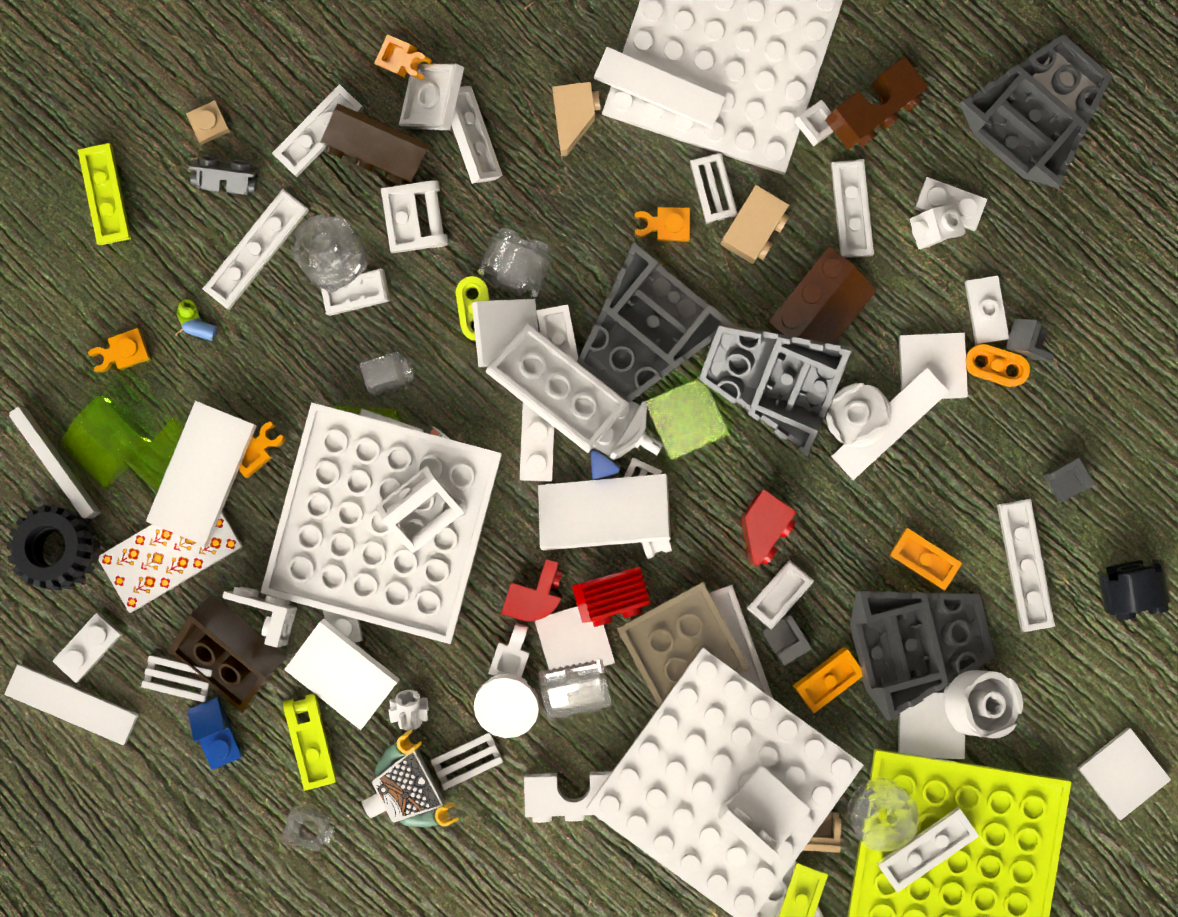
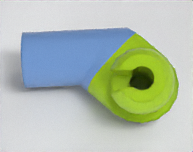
[176,299,217,341]

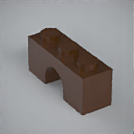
[825,56,929,150]

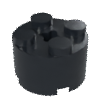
[1097,559,1171,621]

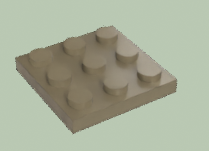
[617,582,750,706]

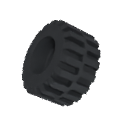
[7,506,100,590]

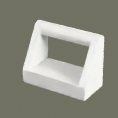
[376,466,464,553]

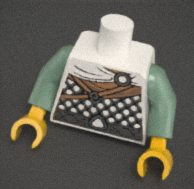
[362,729,459,828]

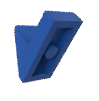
[188,697,244,770]

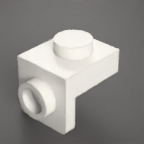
[910,204,965,250]

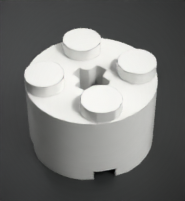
[944,670,1023,738]

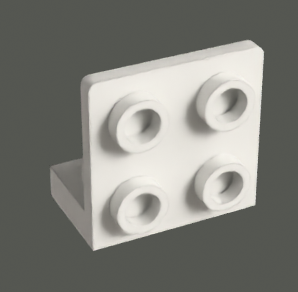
[222,586,297,647]
[717,766,811,866]

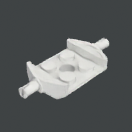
[593,401,664,460]

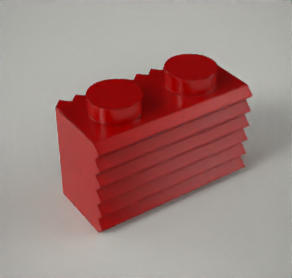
[572,567,650,627]

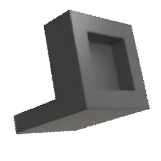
[1005,319,1054,361]
[1043,458,1095,503]
[762,614,812,666]

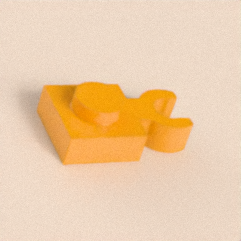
[374,34,432,80]
[635,207,690,242]
[88,328,151,373]
[239,422,286,478]

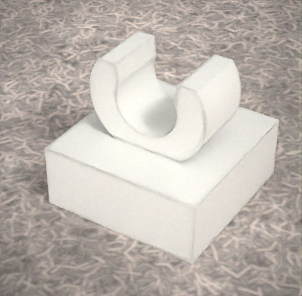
[794,100,834,146]

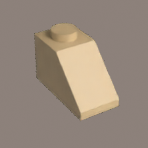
[552,82,600,156]

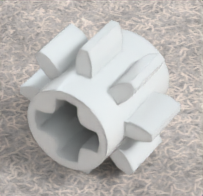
[389,690,429,730]

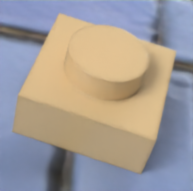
[186,100,231,145]

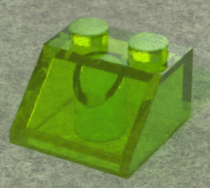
[60,395,152,489]

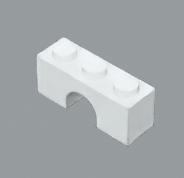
[524,771,612,823]

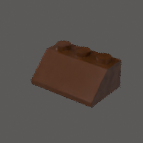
[766,246,876,344]

